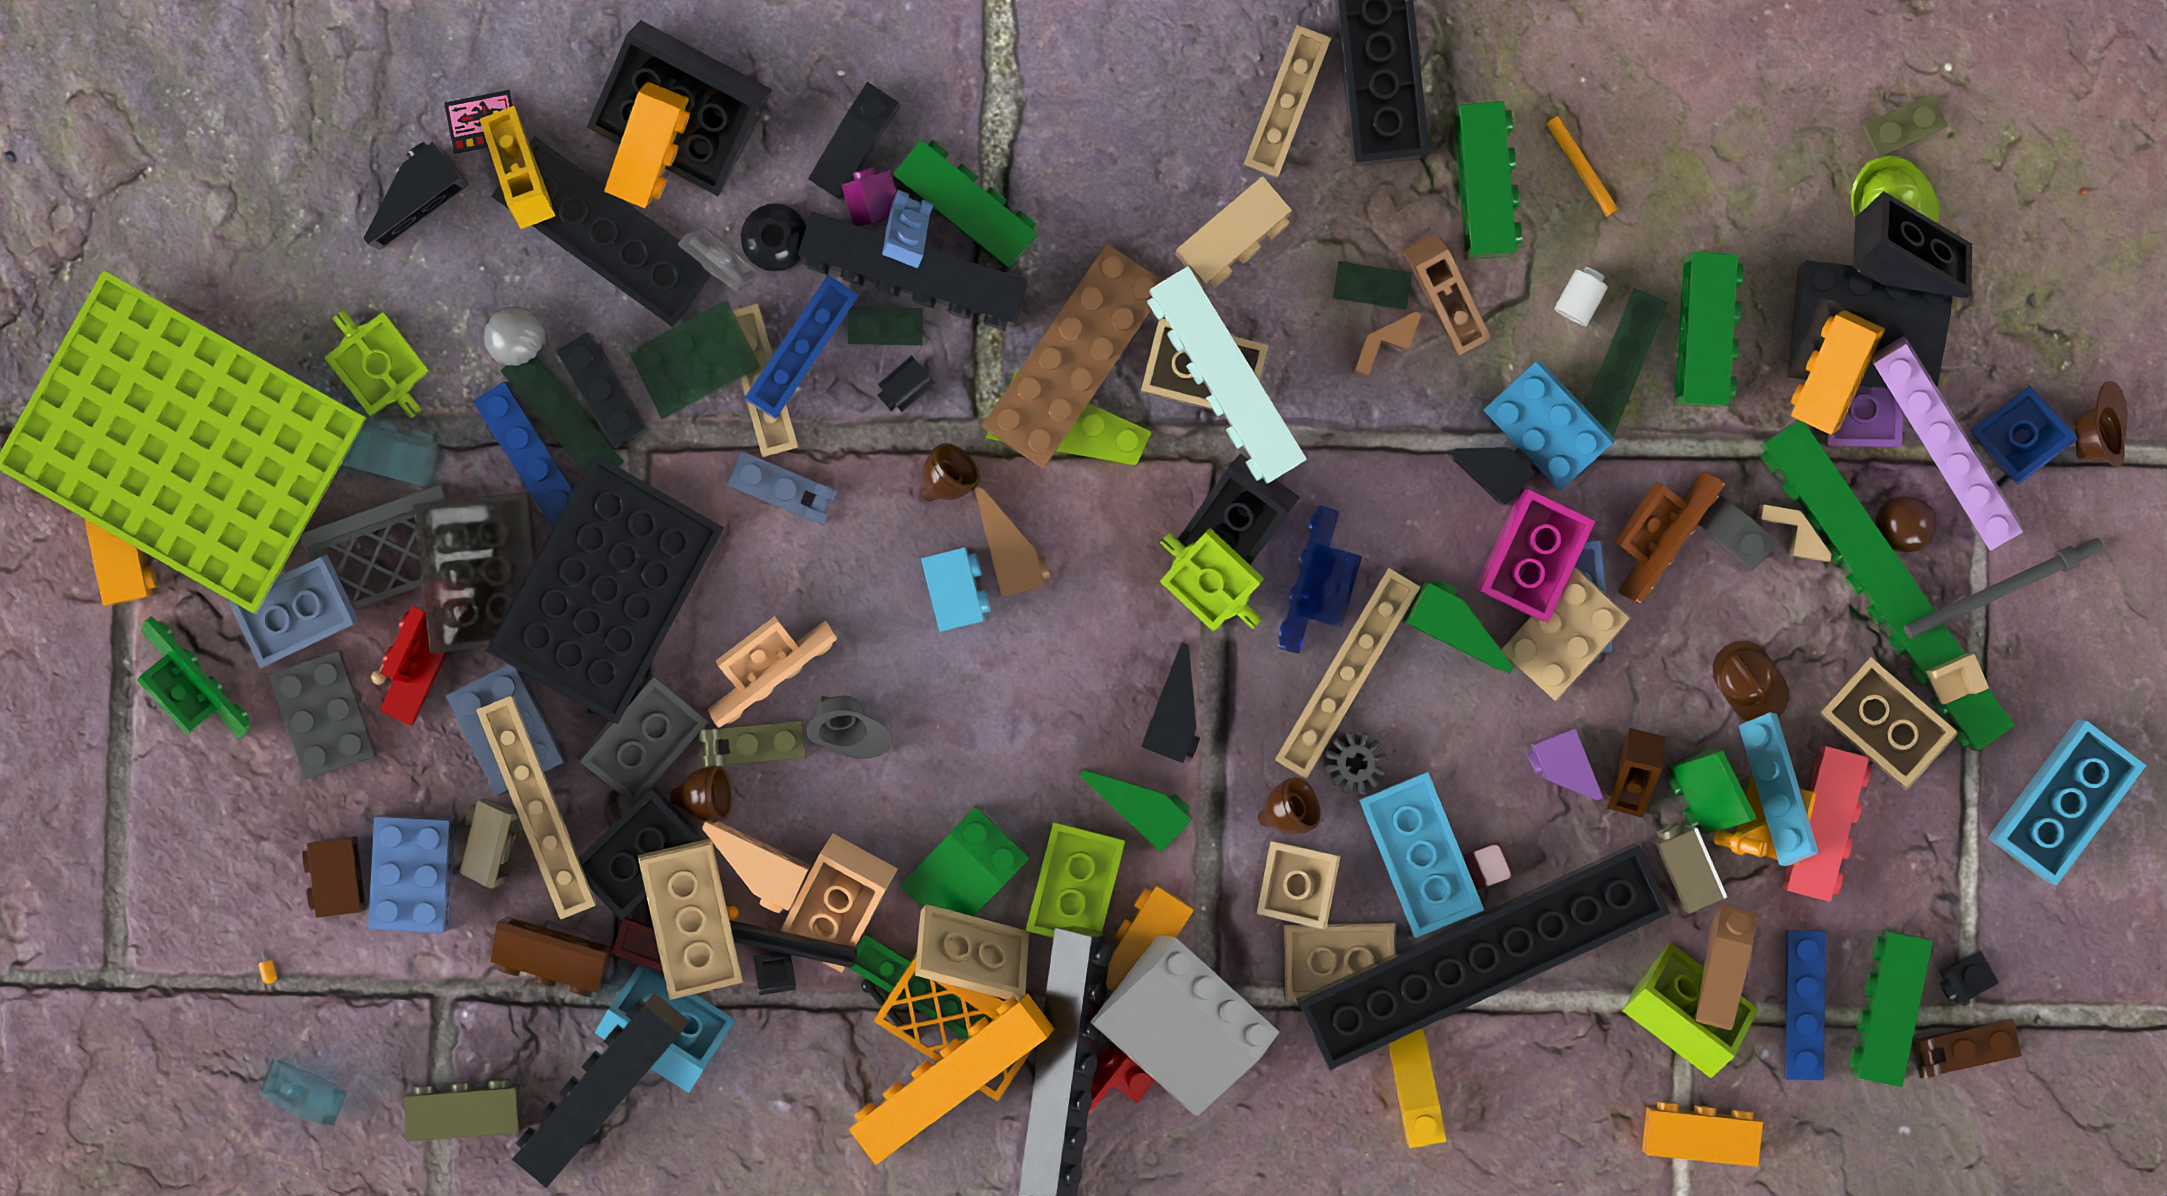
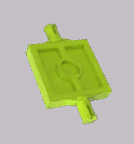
[324,309,430,419]
[1159,528,1264,632]

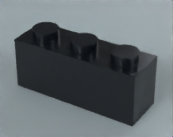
[556,332,649,449]

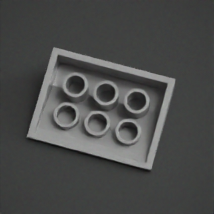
[1091,935,1279,1116]

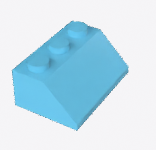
[595,964,736,1093]

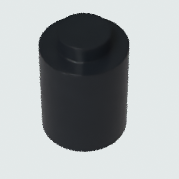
[877,355,936,412]

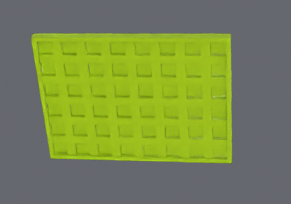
[0,270,367,614]

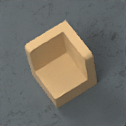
[1926,653,1989,704]

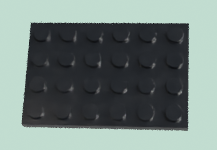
[485,454,724,724]

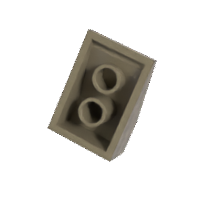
[456,799,522,889]

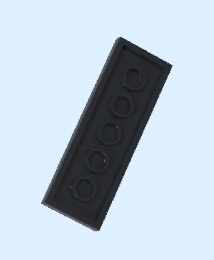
[491,136,717,328]

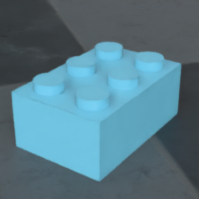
[921,547,991,632]

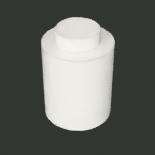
[1554,267,1608,327]

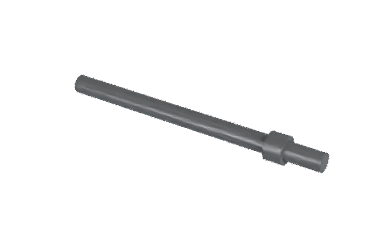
[1904,538,2104,639]

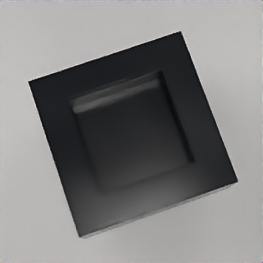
[753,952,796,995]

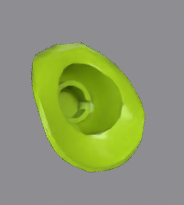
[1851,156,1940,223]

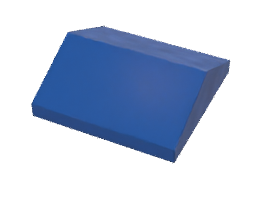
[1970,385,2078,485]

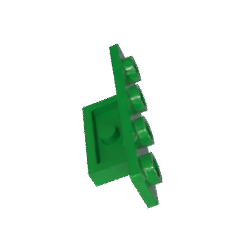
[137,616,251,740]

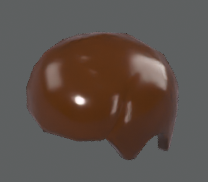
[1875,496,1937,552]

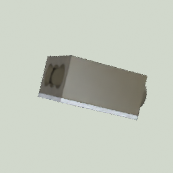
[1650,823,1727,914]

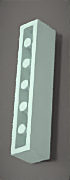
[1147,266,1307,484]

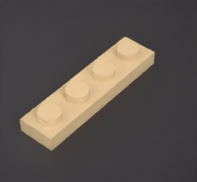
[1243,25,1331,179]
[722,304,799,457]

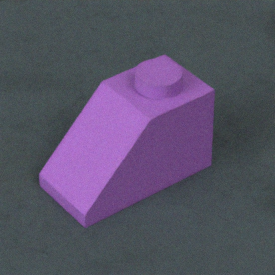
[1528,728,1603,801]

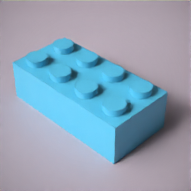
[1988,719,2147,886]

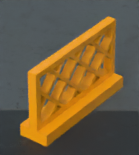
[873,952,1033,1102]

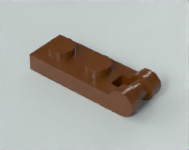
[1912,1018,2022,1078]

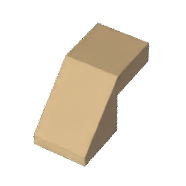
[1756,505,1831,562]

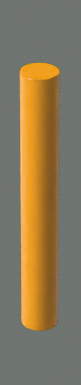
[1546,116,1618,217]

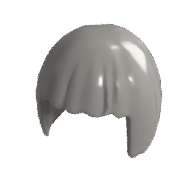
[484,307,547,366]

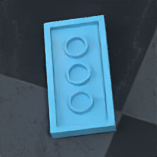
[1358,772,1484,938]

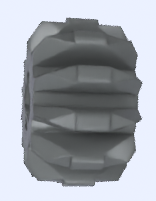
[1324,732,1387,794]

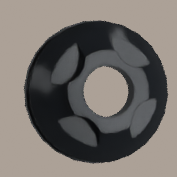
[741,203,806,272]

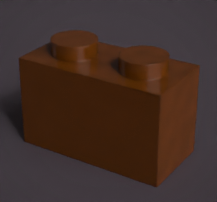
[302,836,366,918]

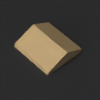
[1257,841,1341,929]

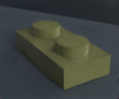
[1862,93,1948,158]

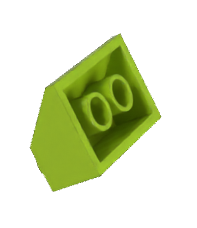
[1622,942,1759,1078]

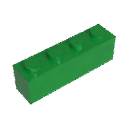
[893,140,1038,270]
[1849,929,1933,1087]

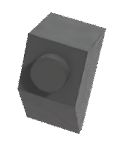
[1698,494,1778,571]

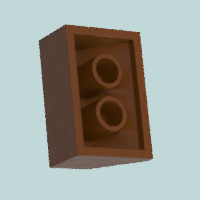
[490,916,613,997]

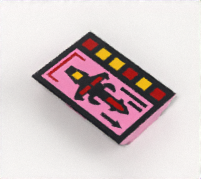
[444,90,514,154]

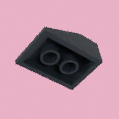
[363,141,469,250]
[1853,191,1972,298]
[1178,453,1300,566]

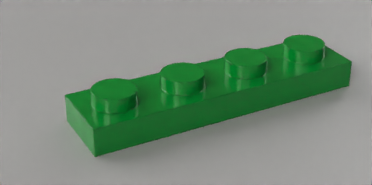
[848,933,989,1038]

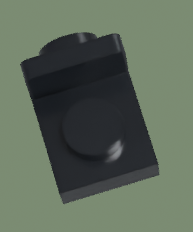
[1939,950,1999,1007]

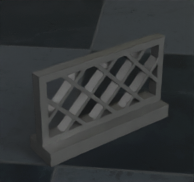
[300,483,473,610]

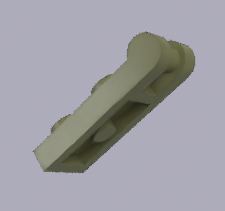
[699,721,806,767]

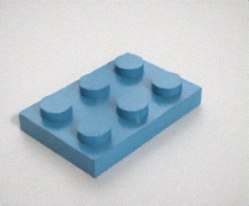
[1483,358,1616,491]

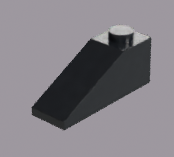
[808,82,900,200]
[1141,642,1201,763]

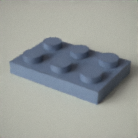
[228,555,359,668]

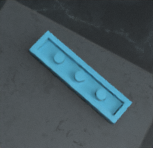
[1739,712,1819,866]

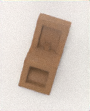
[1353,312,1422,377]

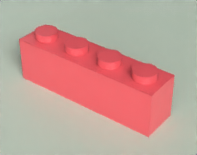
[1782,745,1872,902]

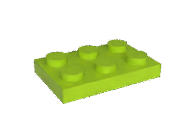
[1026,822,1125,938]

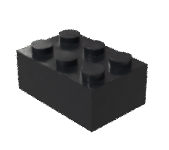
[578,787,705,921]

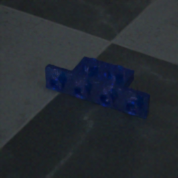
[1278,505,1362,654]

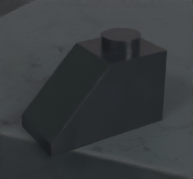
[1448,447,1535,506]

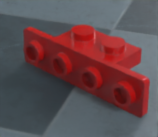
[380,578,475,726]
[1088,1042,1155,1113]

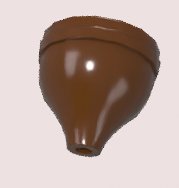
[921,443,980,502]
[670,765,732,822]
[1258,777,1320,834]

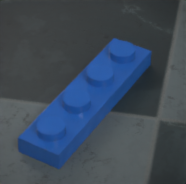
[744,275,859,420]
[473,381,574,527]
[1784,930,1826,1080]

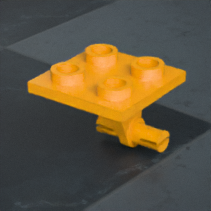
[1714,775,1817,865]

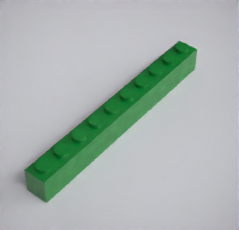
[1759,419,2015,751]

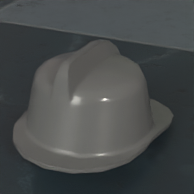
[806,696,892,759]

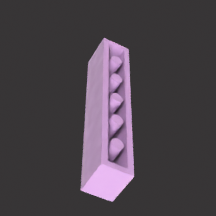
[1872,335,2023,551]

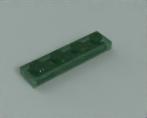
[1584,288,1669,436]
[500,355,625,471]

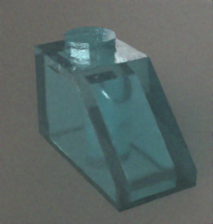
[259,1058,347,1126]

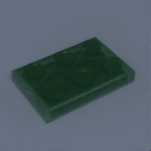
[629,301,761,419]

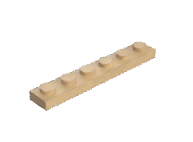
[1274,568,1420,779]
[476,695,597,920]

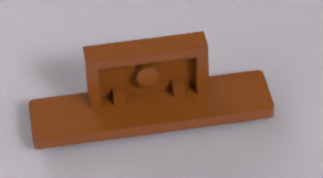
[1614,471,1725,604]

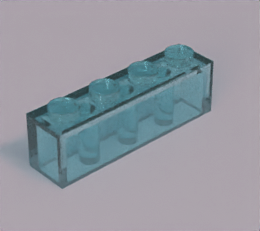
[341,420,442,488]

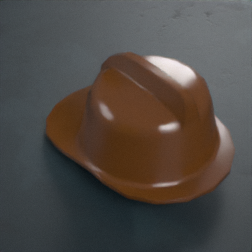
[2076,381,2128,467]
[1712,641,1789,722]

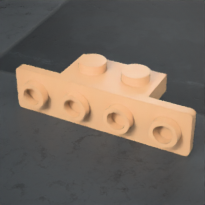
[708,616,837,728]

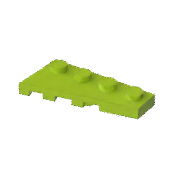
[986,370,1152,466]

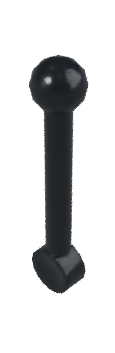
[861,979,915,1037]

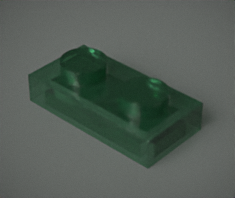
[1332,261,1412,310]
[848,307,923,346]

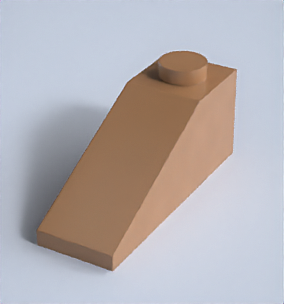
[1403,233,1491,356]
[975,487,1051,598]
[1695,904,1758,1030]

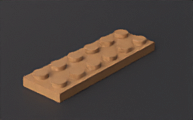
[982,243,1163,469]

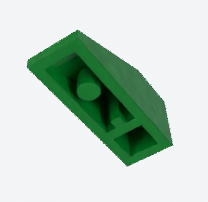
[1079,769,1192,852]

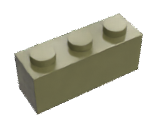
[403,1079,523,1142]

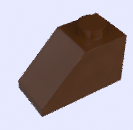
[1607,728,1665,818]

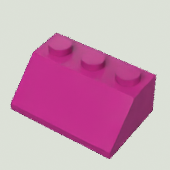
[1473,489,1596,623]

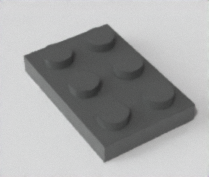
[268,650,377,780]
[577,673,708,805]

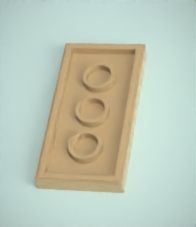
[637,839,743,1000]

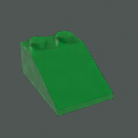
[1403,580,1513,674]
[1666,746,1757,834]
[900,805,1030,916]

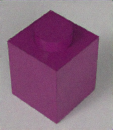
[841,167,897,226]

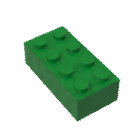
[1453,101,1523,261]
[1674,252,1744,408]

